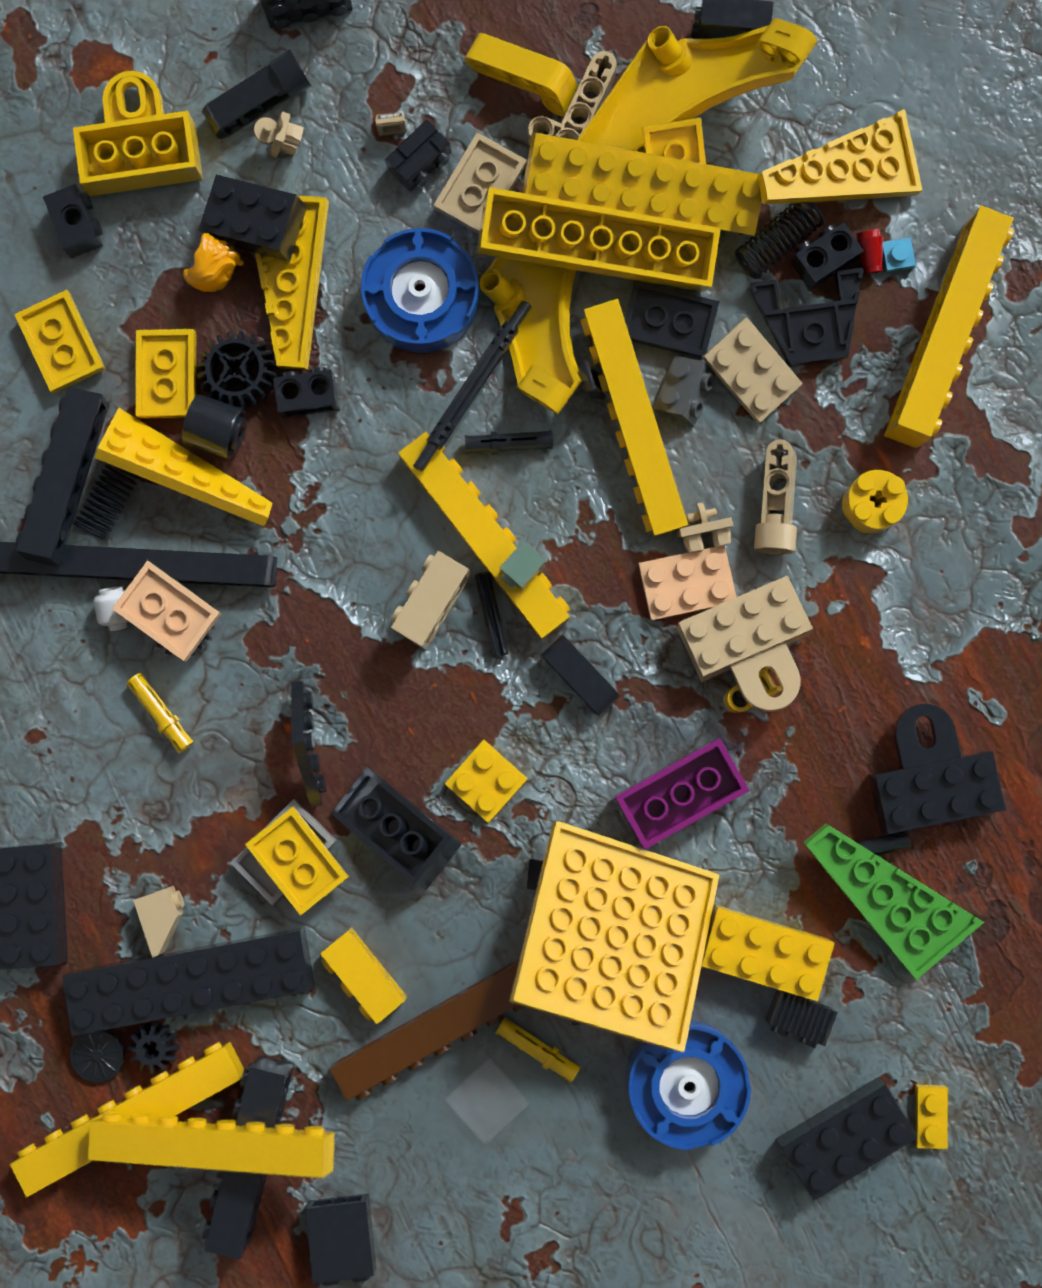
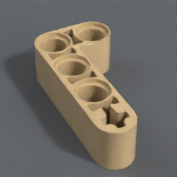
[528,51,617,145]

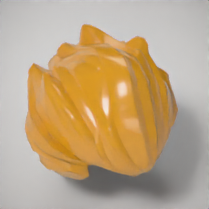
[183,233,244,292]

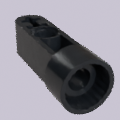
[202,49,311,139]

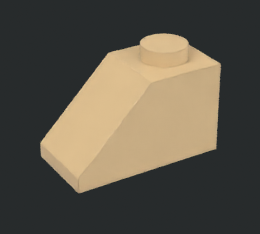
[133,886,184,957]

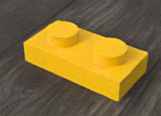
[914,1085,948,1149]

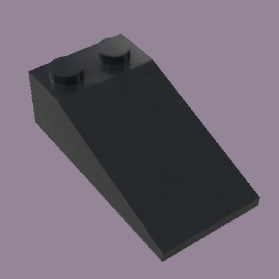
[331,767,463,890]

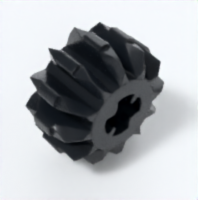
[127,1021,181,1074]

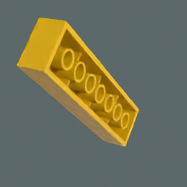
[522,132,762,236]
[477,187,721,292]
[884,205,1014,449]

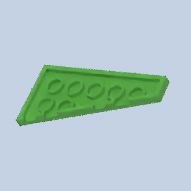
[803,823,984,980]

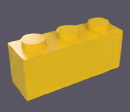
[320,927,407,1024]

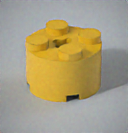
[842,470,908,534]

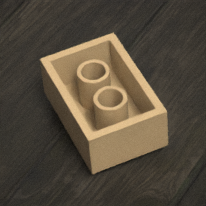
[390,551,471,650]

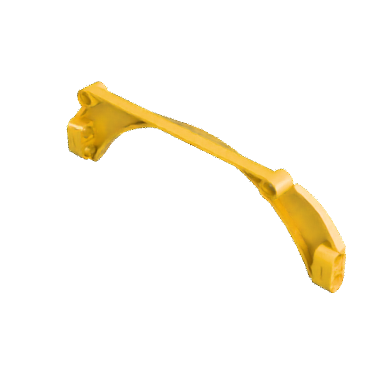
[479,18,818,415]

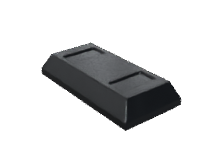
[578,362,606,400]

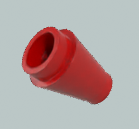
[856,229,883,274]

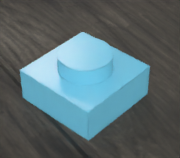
[882,238,916,274]

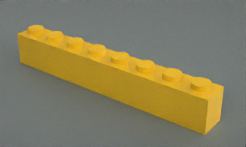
[580,299,688,537]
[398,432,571,640]
[10,1042,244,1197]
[88,1112,335,1178]

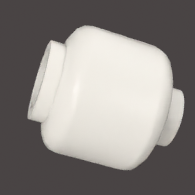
[93,586,129,631]

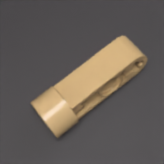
[754,439,797,555]

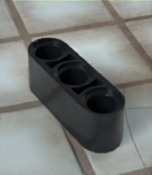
[540,635,620,716]

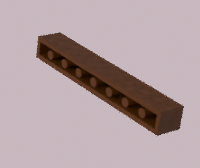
[330,958,526,1101]

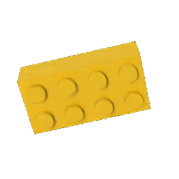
[701,904,834,1001]

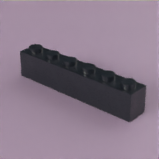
[16,387,109,567]

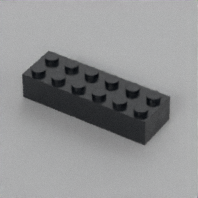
[202,1055,295,1260]

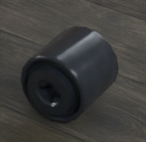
[182,394,247,459]

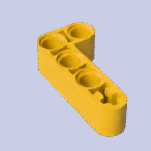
[464,33,578,116]

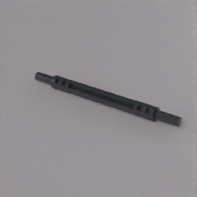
[413,300,532,472]

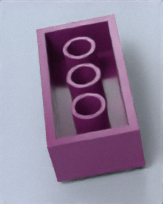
[614,738,750,850]

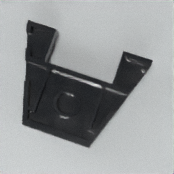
[749,268,863,367]

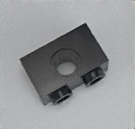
[43,184,104,258]

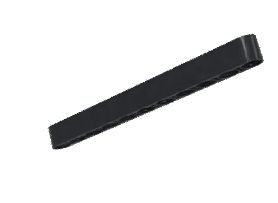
[0,542,278,587]

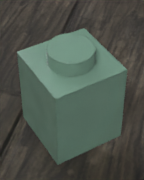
[500,541,546,590]

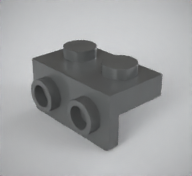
[654,356,715,425]

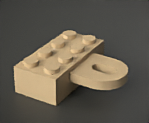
[677,575,813,712]

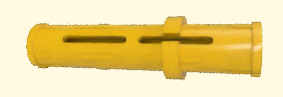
[126,673,194,754]
[495,1017,581,1083]

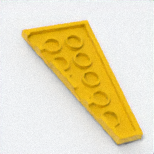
[757,109,923,205]
[255,196,329,371]
[94,408,273,526]

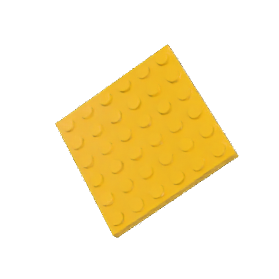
[509,821,720,1053]

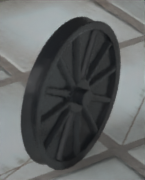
[70,1030,125,1083]

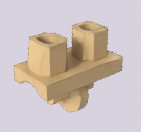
[253,112,304,158]
[677,502,734,553]

